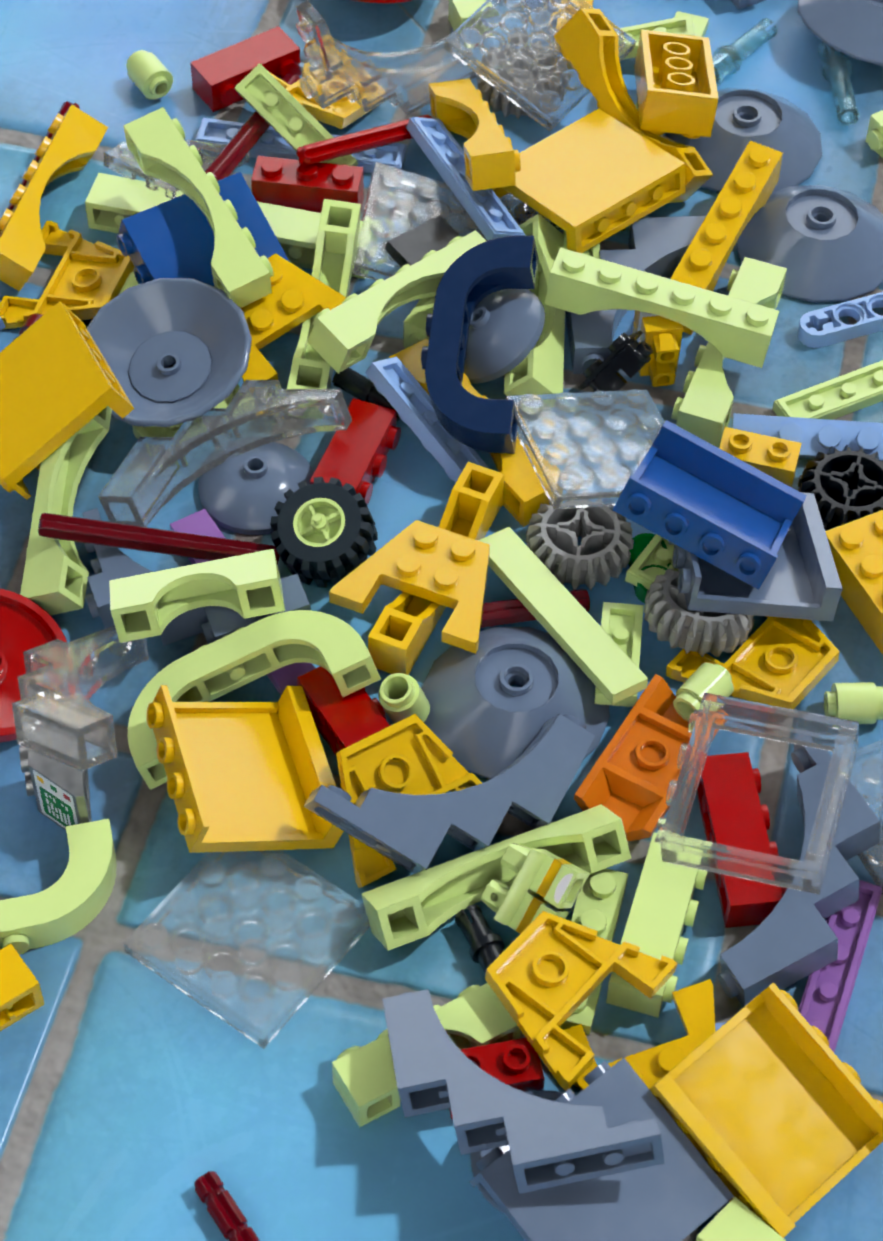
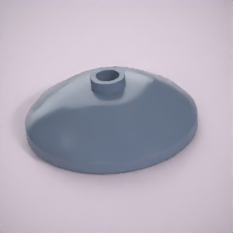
[464,289,545,384]
[198,440,314,535]

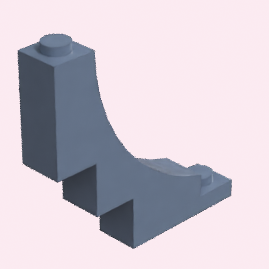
[565,216,739,374]
[303,714,596,874]
[718,726,880,1007]
[382,989,665,1194]

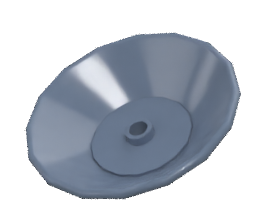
[798,0,883,66]
[665,88,822,193]
[737,185,883,303]
[87,278,252,427]
[421,627,610,780]

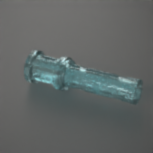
[712,18,777,87]
[817,42,860,126]

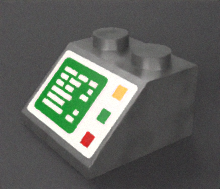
[19,722,92,830]

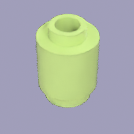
[126,50,173,100]
[673,663,734,724]
[379,673,430,724]
[824,682,883,725]

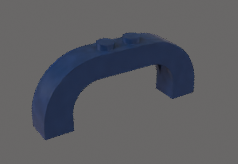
[421,236,538,454]

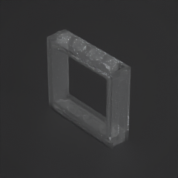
[655,692,859,895]

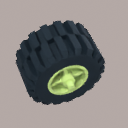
[270,477,378,588]

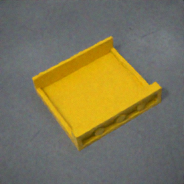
[492,109,685,253]
[0,301,134,500]
[146,685,344,853]
[649,982,883,1238]

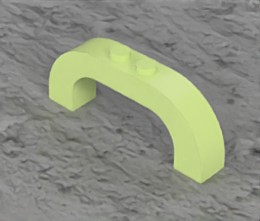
[128,610,381,790]
[0,819,117,955]

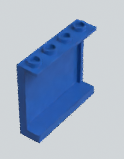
[116,172,290,287]
[613,420,807,590]

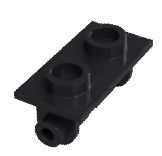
[578,330,653,404]

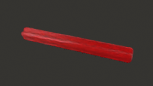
[296,114,433,166]

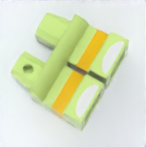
[481,843,590,934]

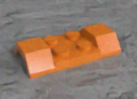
[574,674,730,841]

